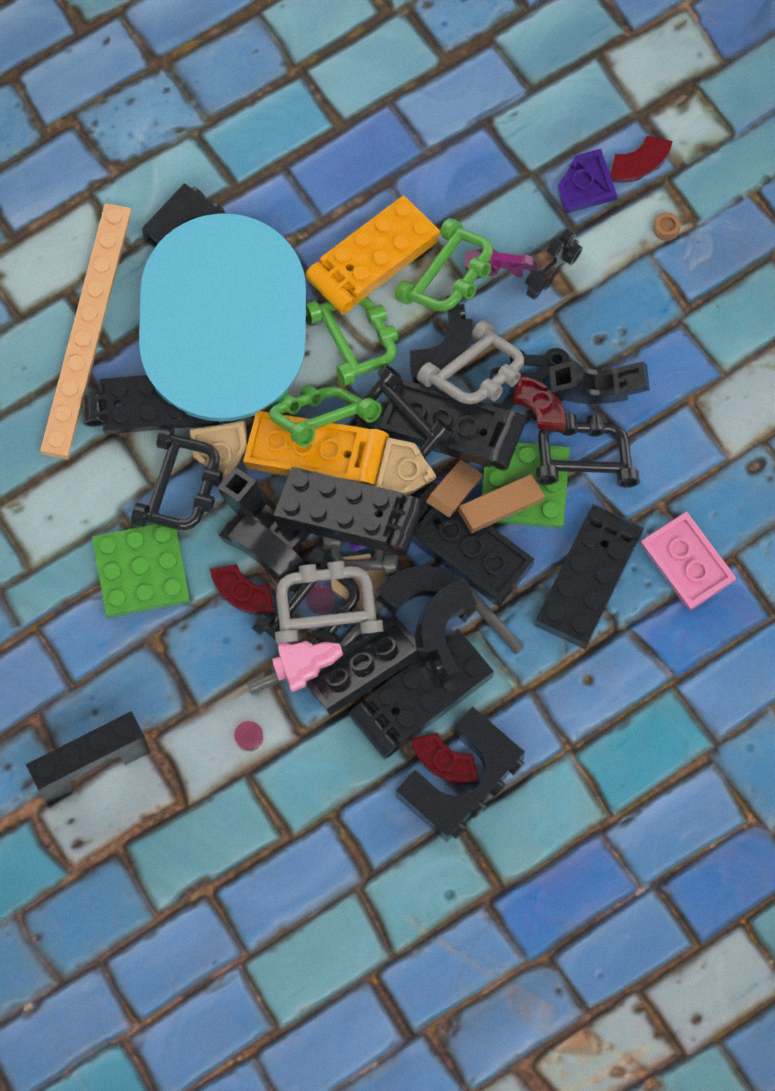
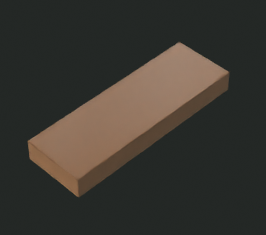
[426,459,484,517]
[458,474,545,533]

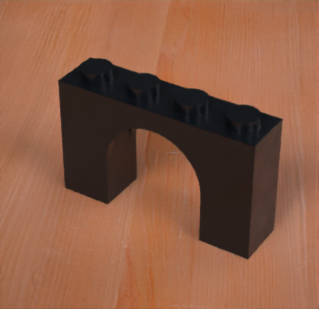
[142,183,225,248]
[396,707,525,842]
[25,711,151,805]

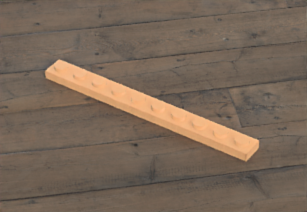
[40,203,132,460]

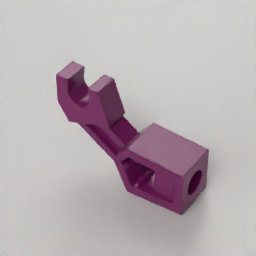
[465,248,538,279]

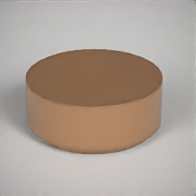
[653,213,681,241]

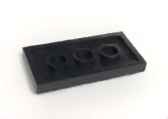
[306,615,419,716]

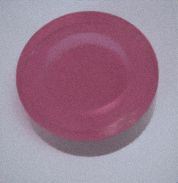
[307,585,335,615]
[234,721,264,751]

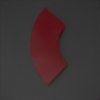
[610,136,673,183]
[513,376,566,431]
[210,564,275,616]
[410,733,479,785]

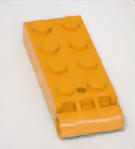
[305,195,440,315]
[243,411,389,486]

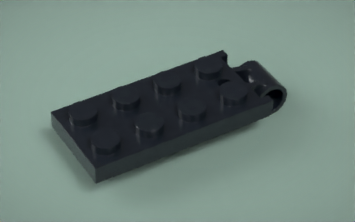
[82,375,220,434]

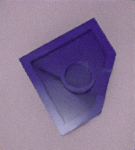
[557,149,617,214]

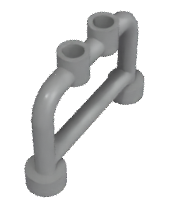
[417,320,524,404]
[275,561,384,644]

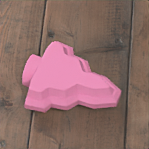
[272,641,343,692]

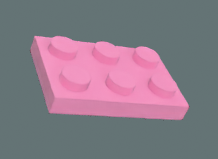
[640,512,736,612]

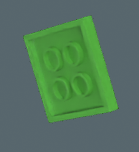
[482,443,570,529]
[92,524,190,619]

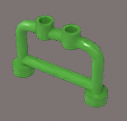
[395,218,493,312]
[306,297,398,386]
[269,385,381,447]

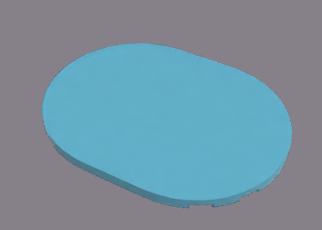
[139,214,306,421]

